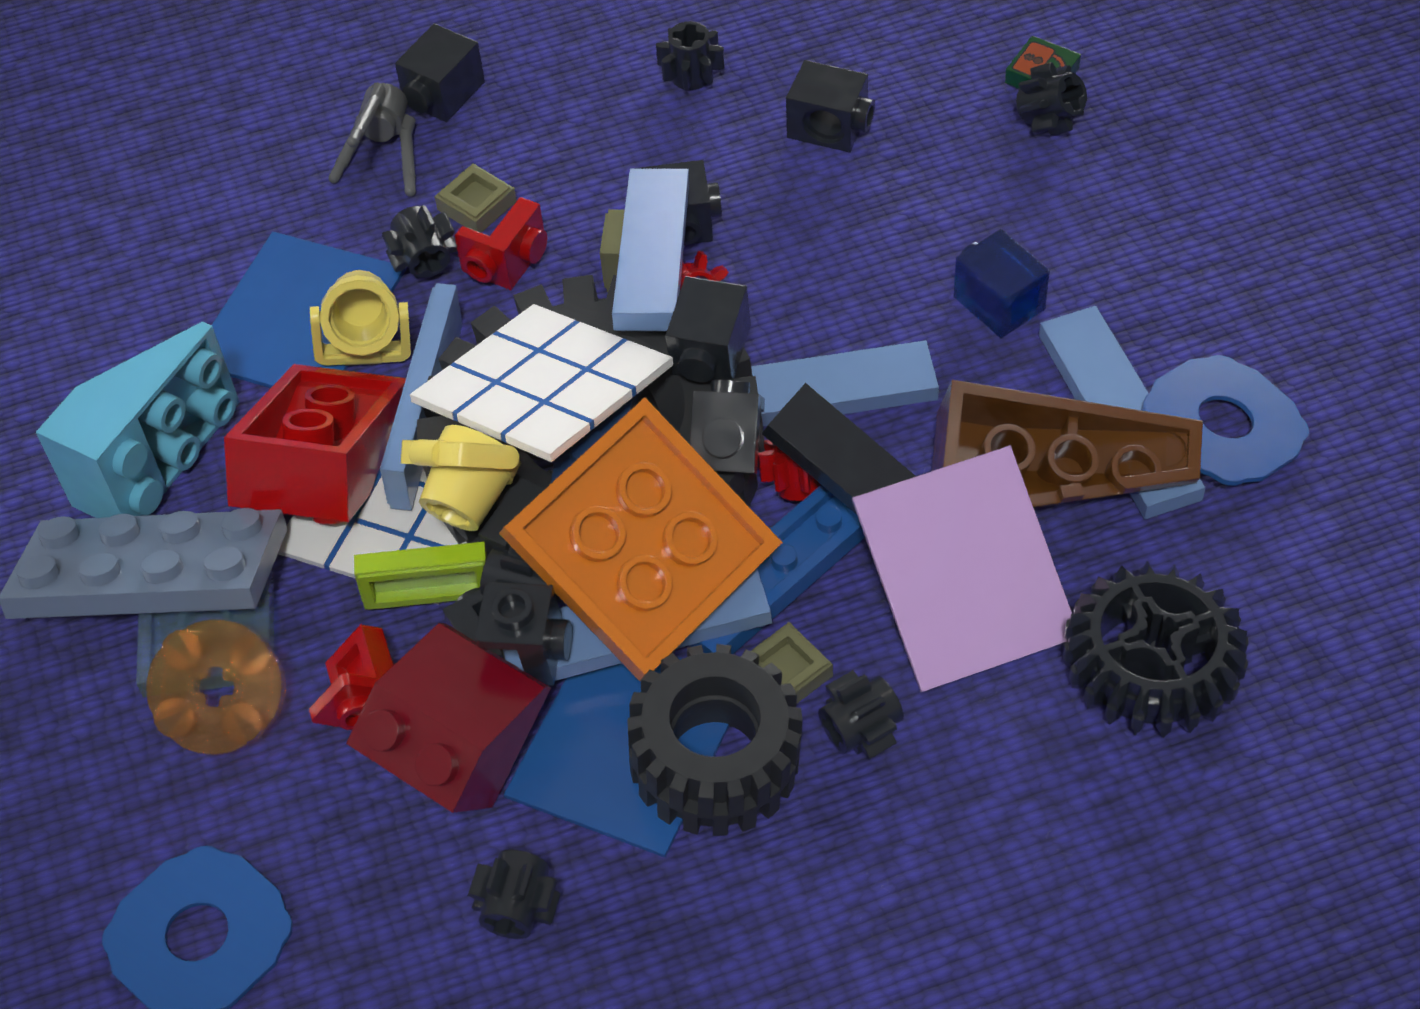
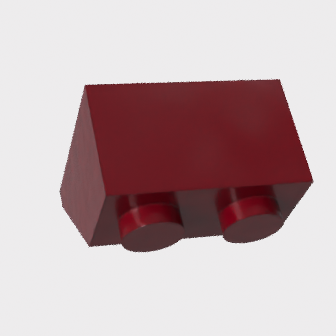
[346,623,551,813]

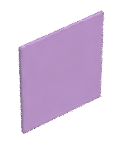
[852,445,1072,692]

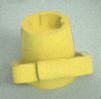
[310,270,411,366]
[401,425,521,531]

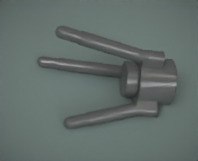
[328,82,416,197]

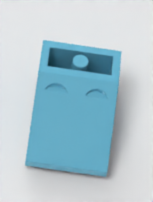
[36,322,240,518]

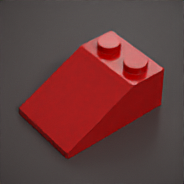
[224,364,406,524]

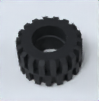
[627,644,803,836]

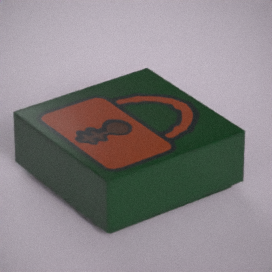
[1005,36,1081,89]

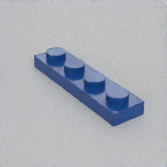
[689,485,865,655]

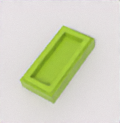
[354,541,488,610]

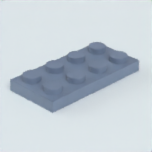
[0,508,287,619]

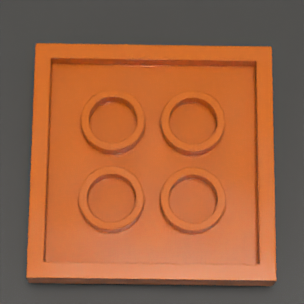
[499,397,783,681]

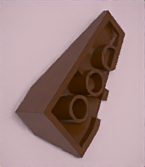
[932,380,1203,507]

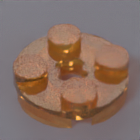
[146,620,286,754]

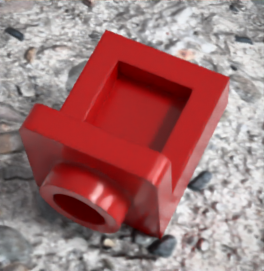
[455,197,548,290]
[309,624,394,730]

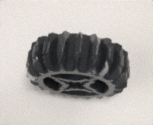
[1063,561,1249,738]

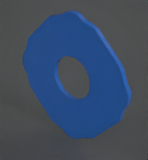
[1142,355,1309,486]
[102,846,293,1009]

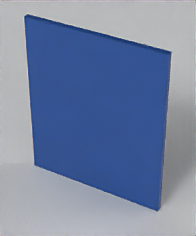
[212,231,406,388]
[504,654,729,858]

